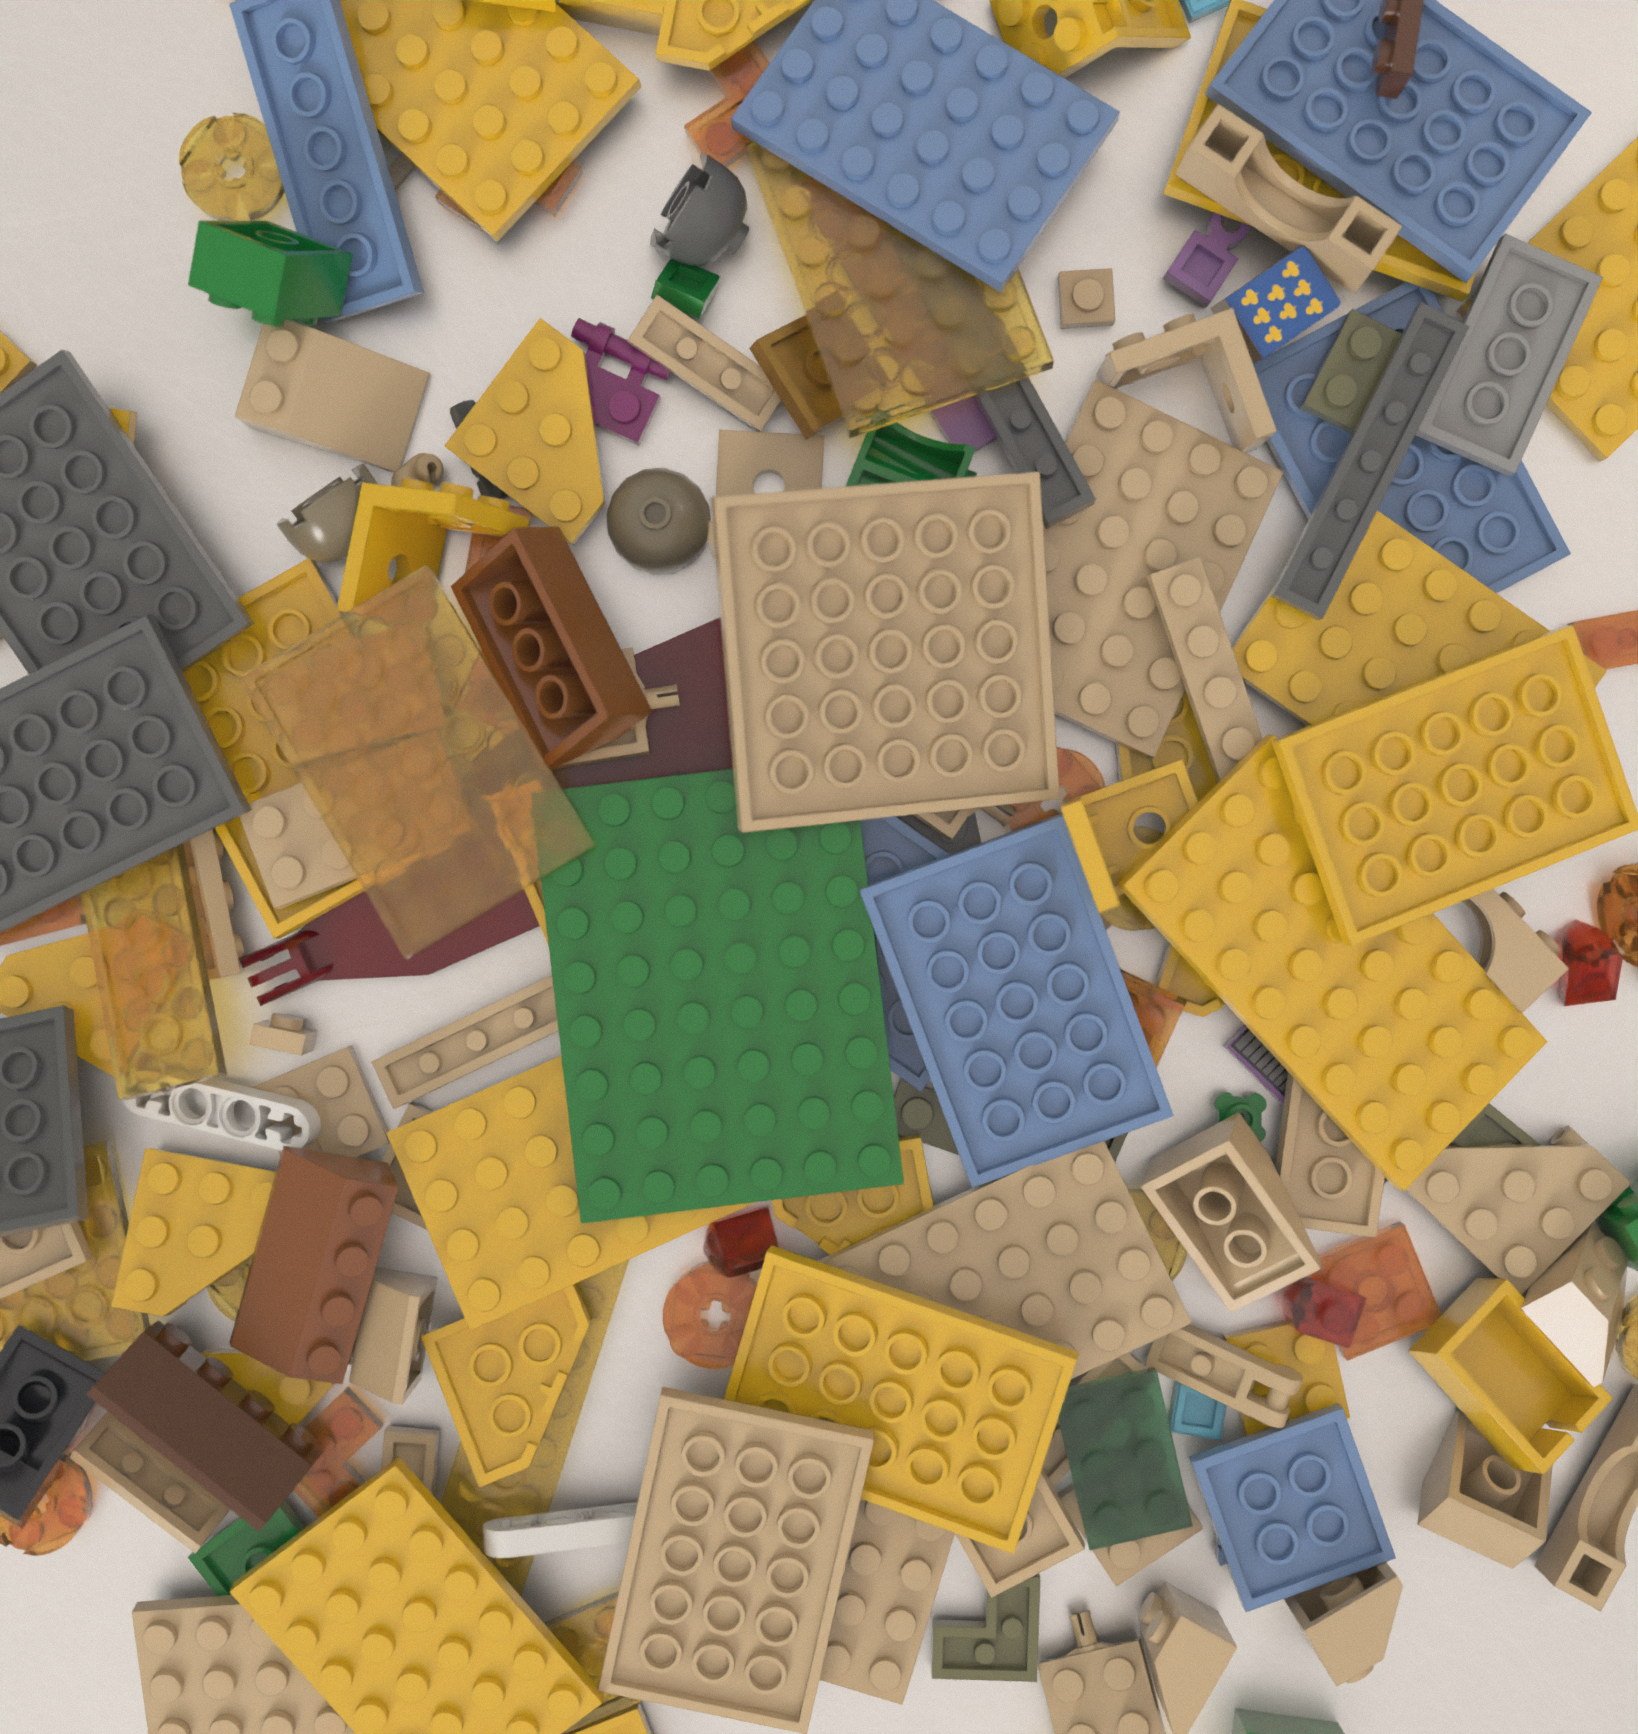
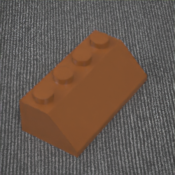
[451,526,652,771]
[230,1145,398,1384]

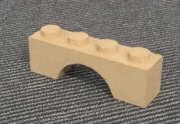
[1175,104,1402,294]
[1462,889,1569,1013]
[1534,1384,1638,1612]

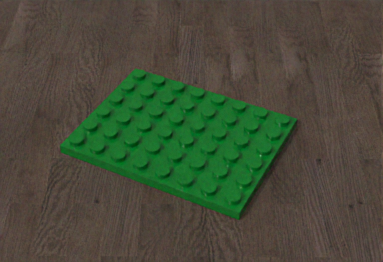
[531,769,904,1224]

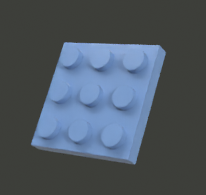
[1189,1403,1396,1612]

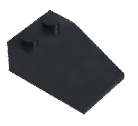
[0,1325,105,1529]

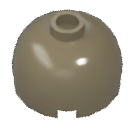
[277,463,378,564]
[606,468,711,575]

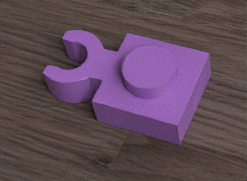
[1162,212,1250,307]

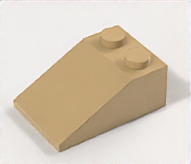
[234,320,431,473]
[1140,1112,1322,1312]

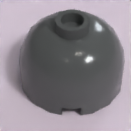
[650,153,749,266]

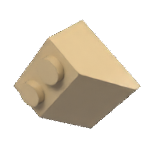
[1521,1223,1628,1387]
[348,1267,438,1405]
[1417,1410,1553,1569]
[1284,1562,1403,1687]
[1138,1581,1238,1734]

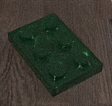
[1058,1367,1193,1551]

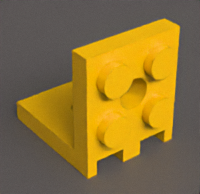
[989,0,1191,79]
[337,478,529,627]
[1060,759,1198,913]

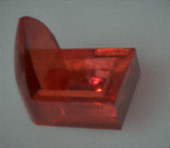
[1557,919,1623,1006]
[703,1207,780,1278]
[1281,1277,1367,1348]

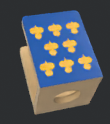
[1210,247,1340,363]

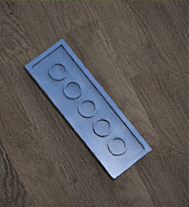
[229,0,424,323]

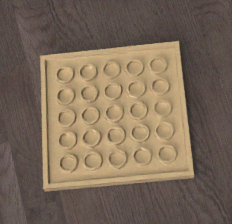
[711,472,1060,832]

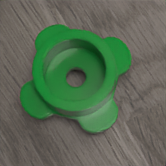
[1214,1092,1267,1143]

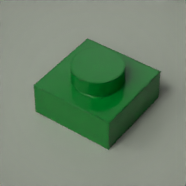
[651,259,721,319]

